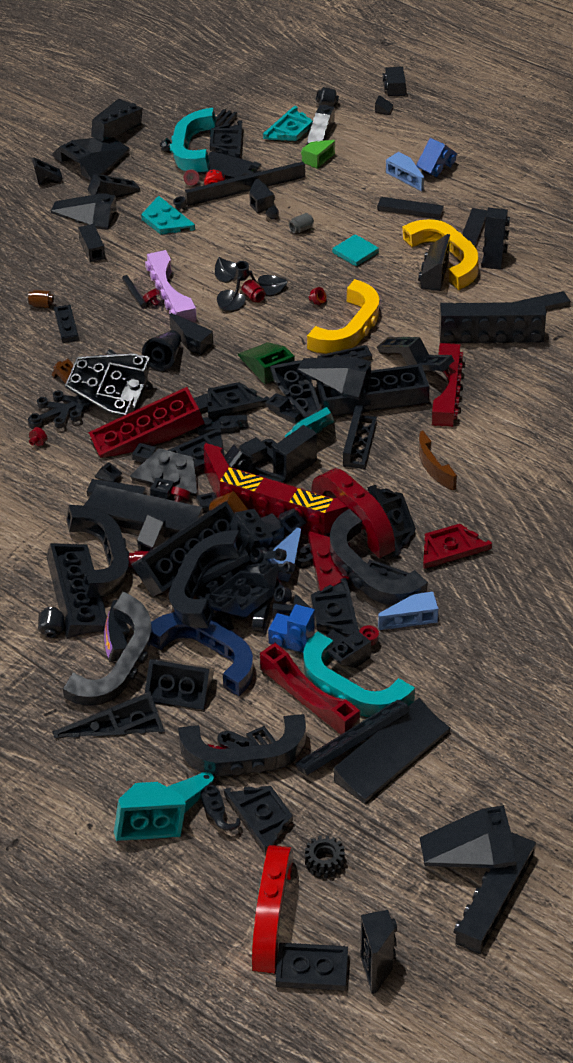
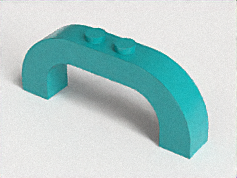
[170,108,217,172]
[303,631,415,717]

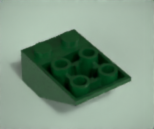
[238,342,295,384]

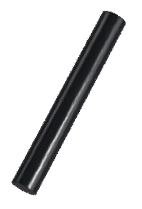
[122,275,147,308]

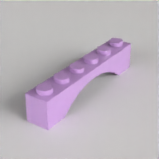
[145,250,197,322]

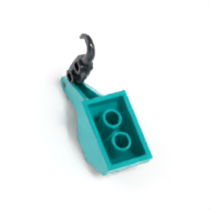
[114,772,241,841]

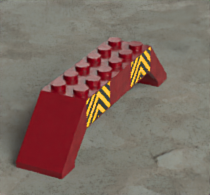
[204,443,365,536]

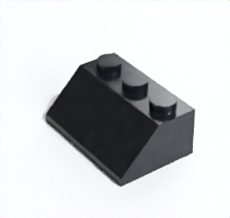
[418,234,450,291]
[145,658,214,710]
[360,910,397,994]

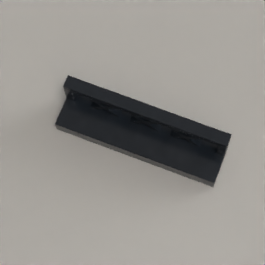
[343,405,377,469]

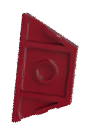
[423,523,492,569]
[308,532,351,591]

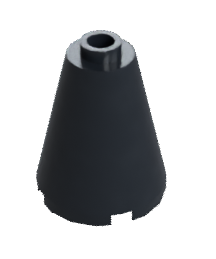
[142,330,182,371]

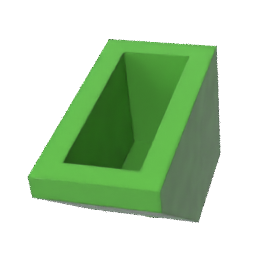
[301,140,335,168]

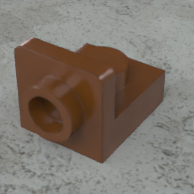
[52,359,74,384]

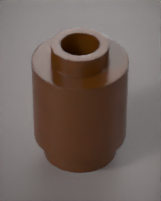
[28,290,54,308]

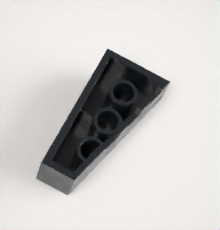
[91,99,143,141]

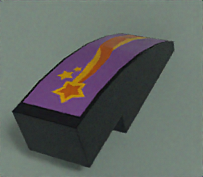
[104,600,130,662]

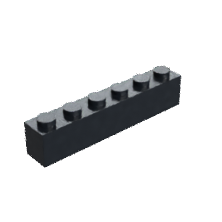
[453,832,536,954]

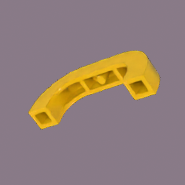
[402,219,479,290]
[307,279,379,354]

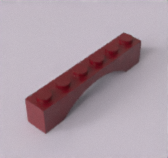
[431,343,463,427]
[260,643,360,735]

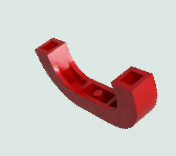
[252,845,294,973]

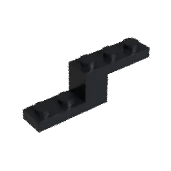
[377,337,455,372]

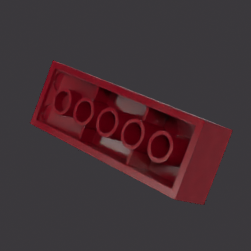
[88,387,205,458]

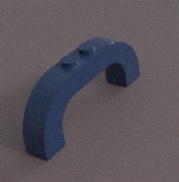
[151,612,253,696]

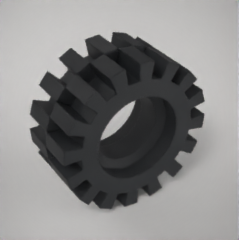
[305,835,345,878]

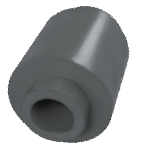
[289,213,314,234]

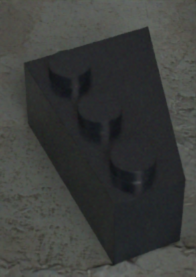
[481,207,511,270]

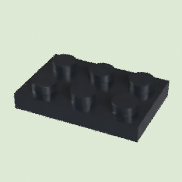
[275,942,348,991]

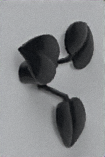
[215,257,288,312]

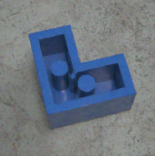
[416,138,458,177]
[268,604,315,653]

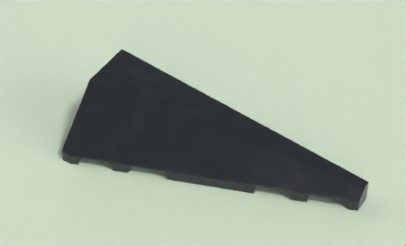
[52,691,165,738]

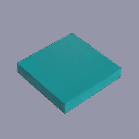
[332,234,379,267]

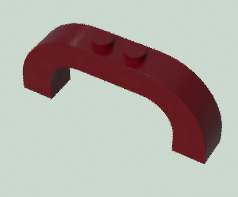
[311,468,395,559]

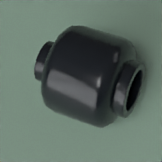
[316,87,339,107]
[38,607,64,638]

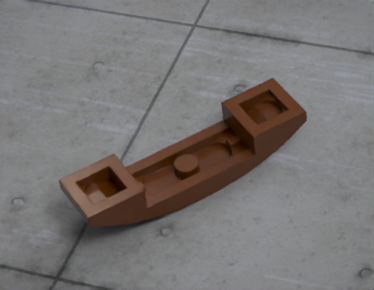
[419,431,457,490]

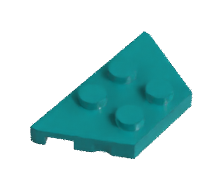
[263,106,313,141]
[141,196,195,235]
[285,407,334,437]

